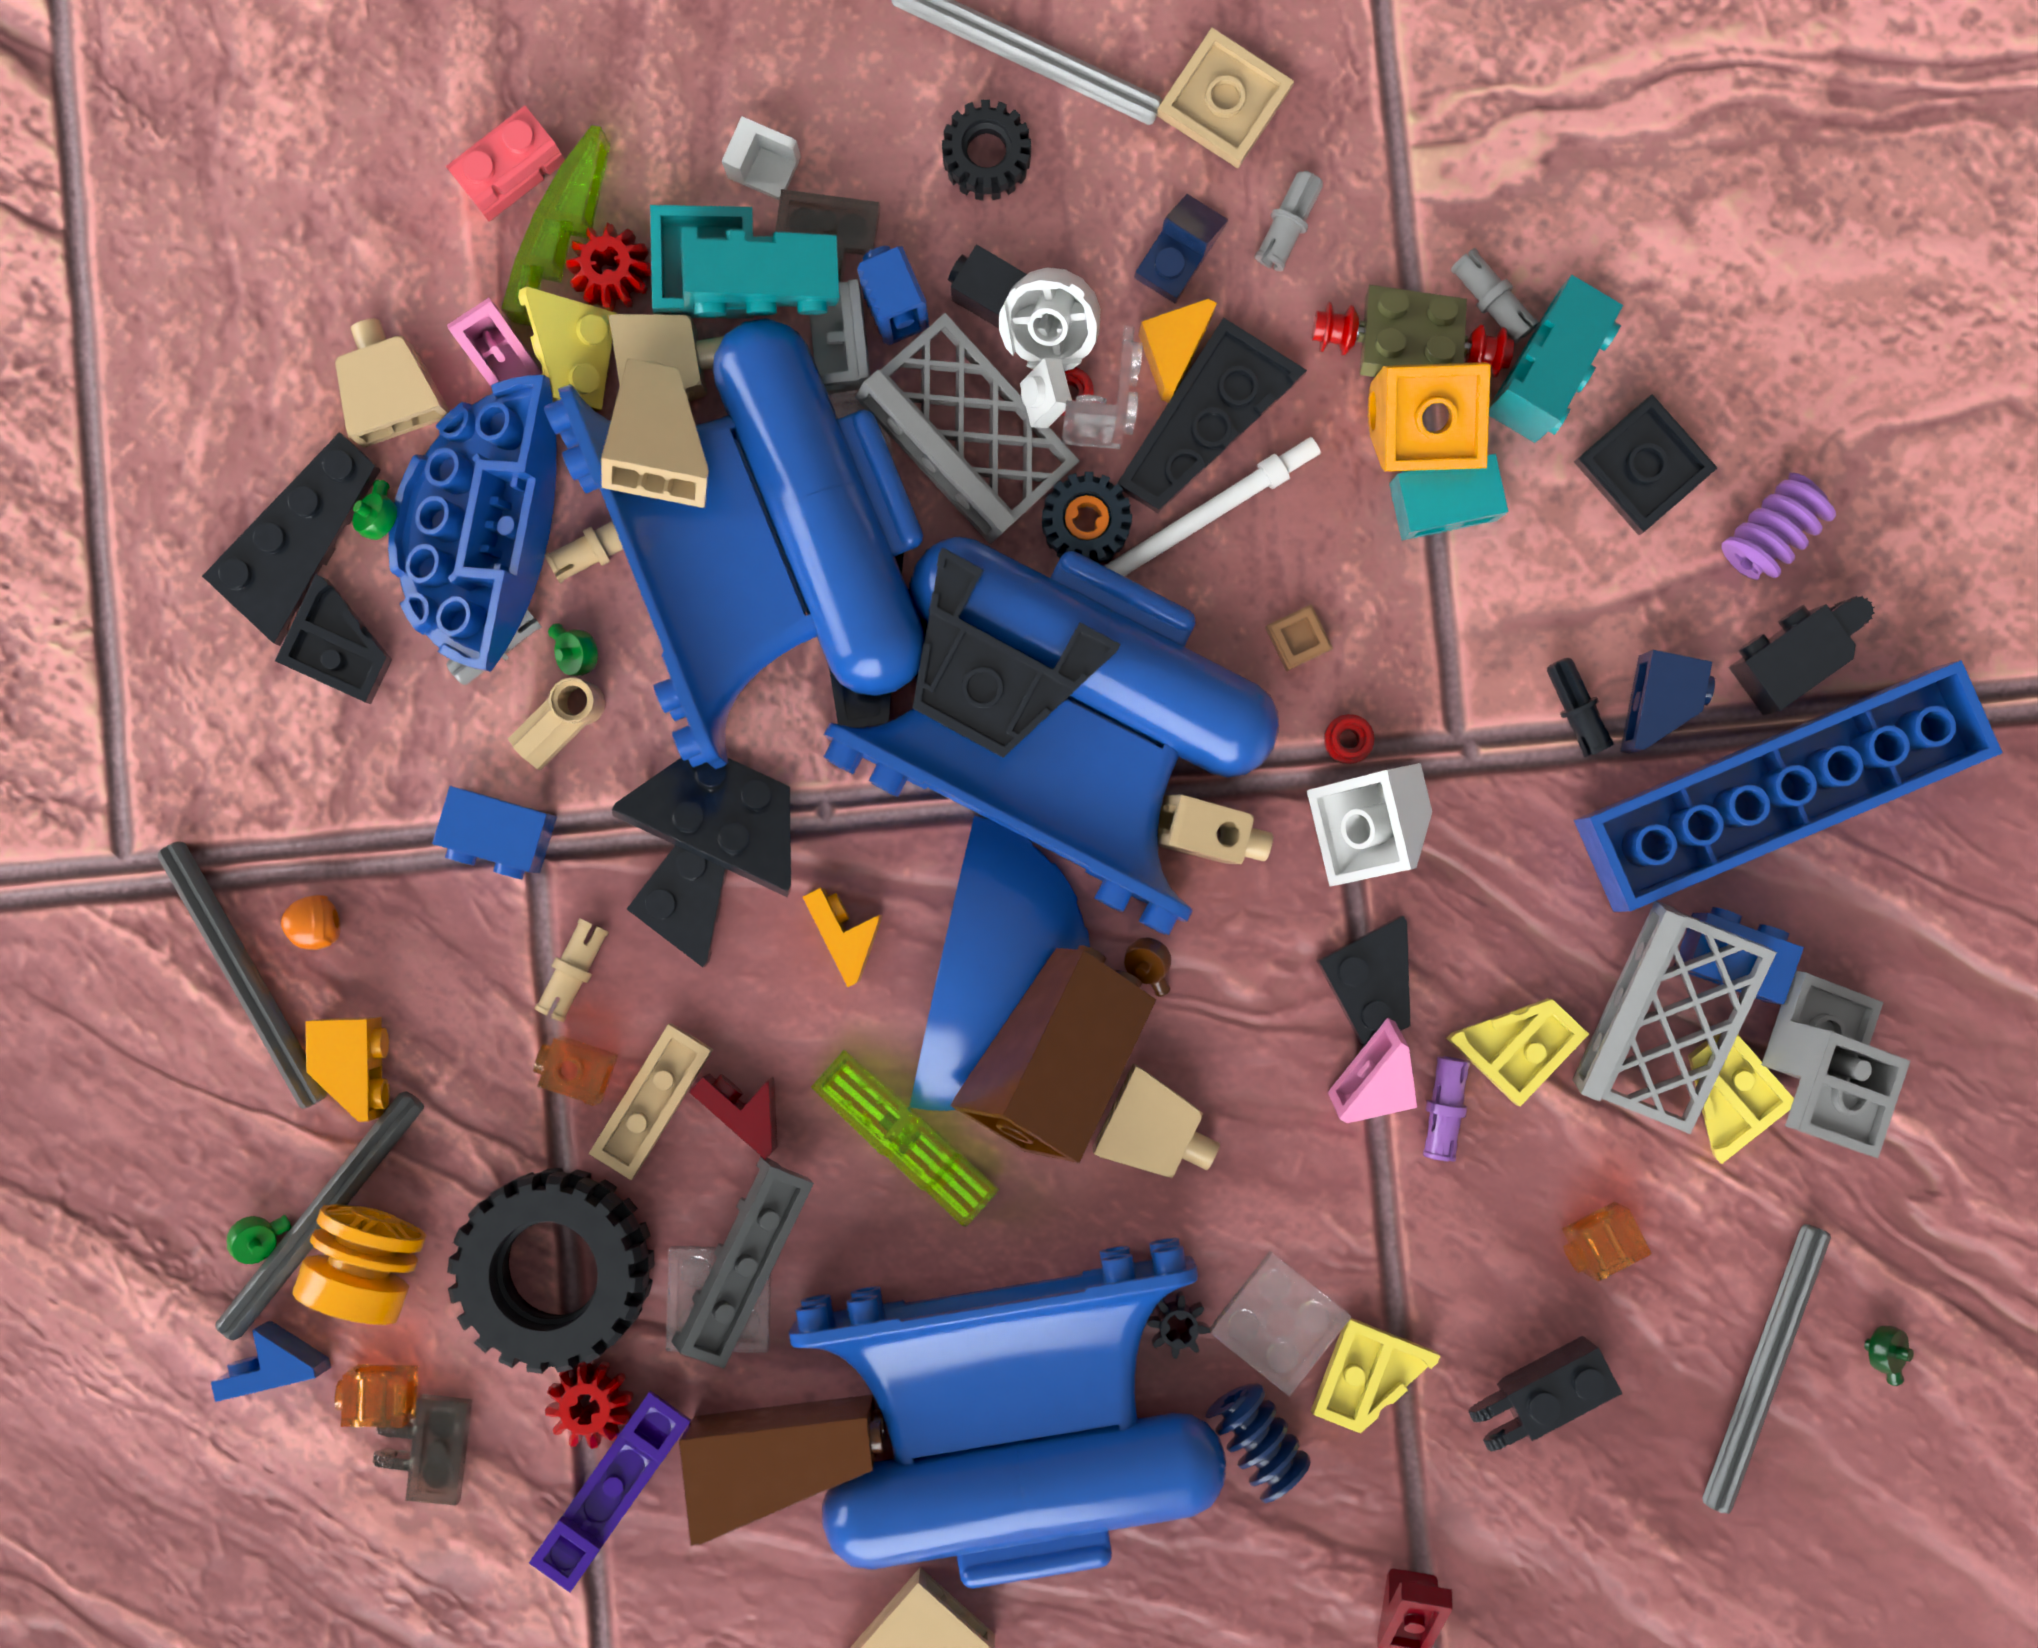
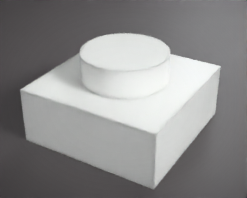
[1020,358,1073,428]

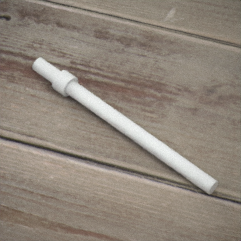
[1105,437,1321,576]

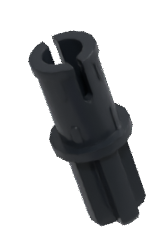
[1547,658,1614,757]

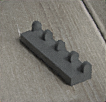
[671,1157,814,1368]

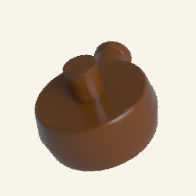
[1124,937,1171,997]

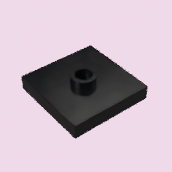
[1574,394,1717,535]

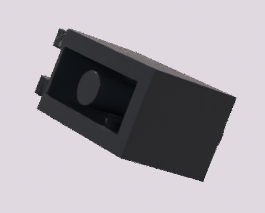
[1729,596,1875,715]
[1468,1336,1623,1451]

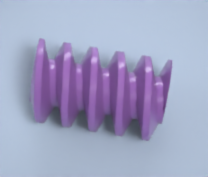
[1721,473,1836,580]

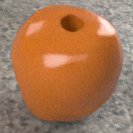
[281,895,341,950]

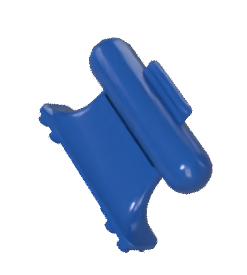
[544,318,926,769]
[823,536,1279,935]
[789,1238,1226,1589]

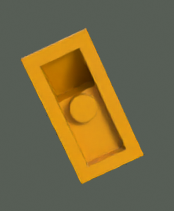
[803,888,882,987]

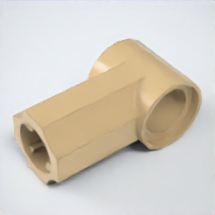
[508,677,605,770]

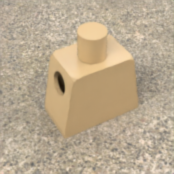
[609,314,724,402]
[335,319,450,448]
[1157,795,1273,864]
[1092,1063,1220,1178]

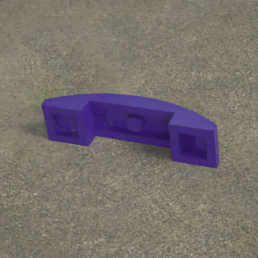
[529,1390,691,1593]

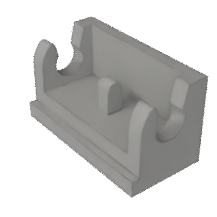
[809,279,871,394]

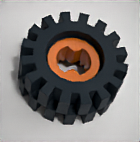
[1042,472,1132,563]

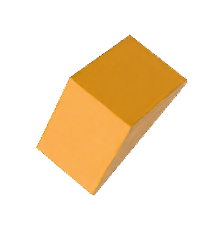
[1139,299,1217,403]

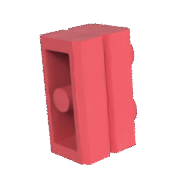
[446,105,566,222]

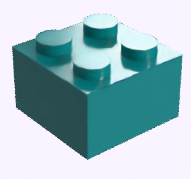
[650,205,754,319]

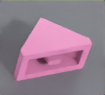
[447,298,542,386]
[1328,1018,1417,1123]

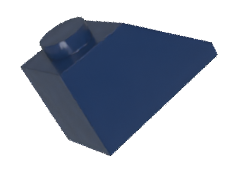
[1620,650,1715,754]

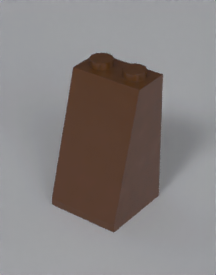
[950,945,1156,1163]
[679,1394,886,1546]

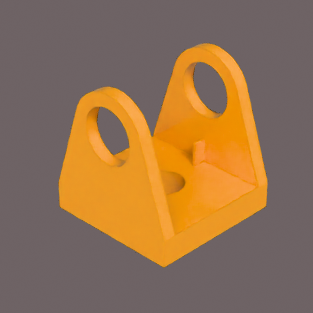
[1368,362,1490,472]

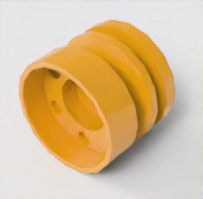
[292,1204,427,1325]

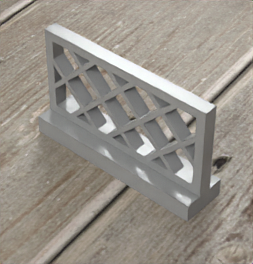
[855,313,1079,544]
[1572,901,1777,1134]

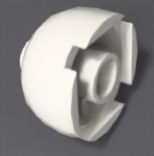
[999,267,1101,371]

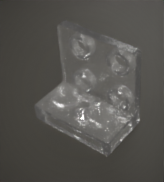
[1062,325,1143,449]

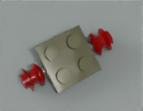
[1312,285,1514,378]

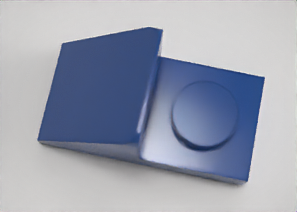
[211,1321,331,1402]

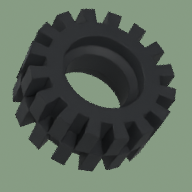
[942,100,1031,201]

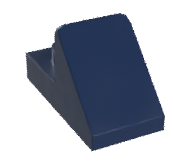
[1134,194,1229,304]

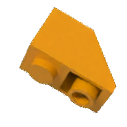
[306,1017,390,1122]

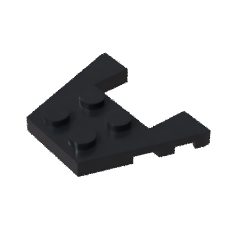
[913,547,1121,758]

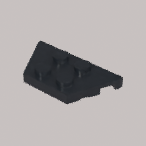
[612,757,791,897]

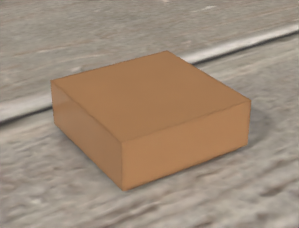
[1265,604,1333,672]

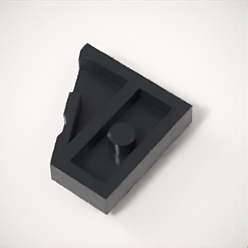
[1316,916,1410,1047]

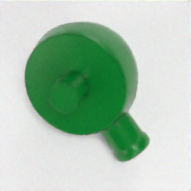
[352,480,397,540]
[548,623,598,676]
[226,1215,292,1264]

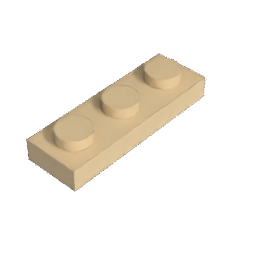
[589,1023,714,1180]

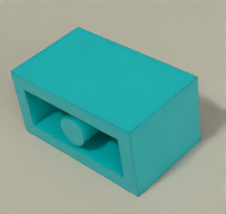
[1389,453,1509,541]

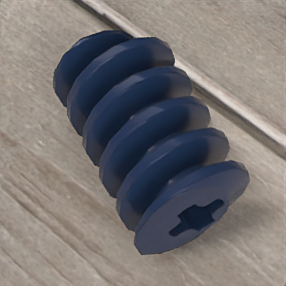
[1205,1383,1311,1503]

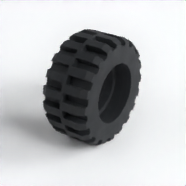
[447,1168,655,1374]

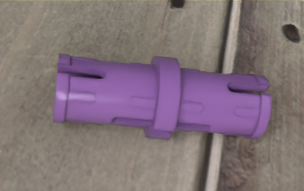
[1423,1056,1470,1162]

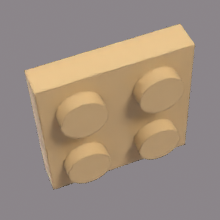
[1157,28,1294,169]

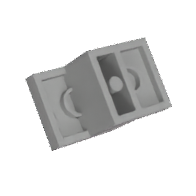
[1761,970,1910,1158]

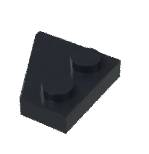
[275,574,392,704]
[627,845,727,968]

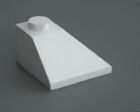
[1307,763,1432,887]

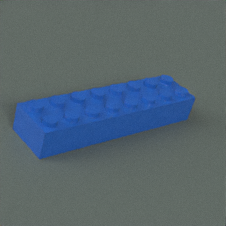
[1574,660,2003,912]

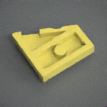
[518,286,617,412]
[1446,999,1589,1107]
[1688,1033,1794,1164]
[1311,1316,1440,1434]

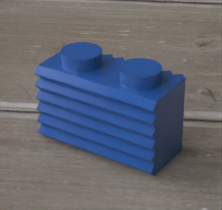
[857,245,929,345]

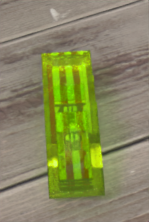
[501,125,610,326]
[811,1050,1000,1227]

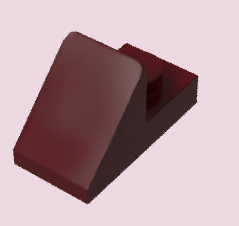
[689,1073,778,1160]
[1377,1568,1453,1648]

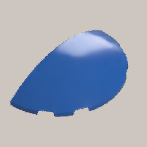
[388,375,557,672]
[909,815,1090,1111]

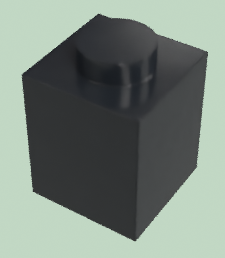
[948,244,1027,328]

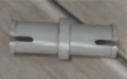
[1451,248,1539,344]

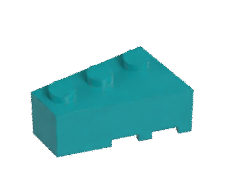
[681,227,839,317]
[1489,275,1623,443]

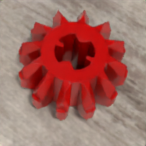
[566,222,651,311]
[545,1361,634,1449]

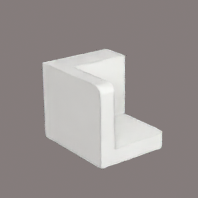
[722,116,801,200]

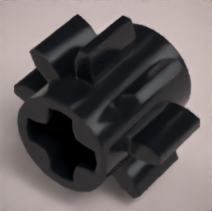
[1147,1291,1210,1359]

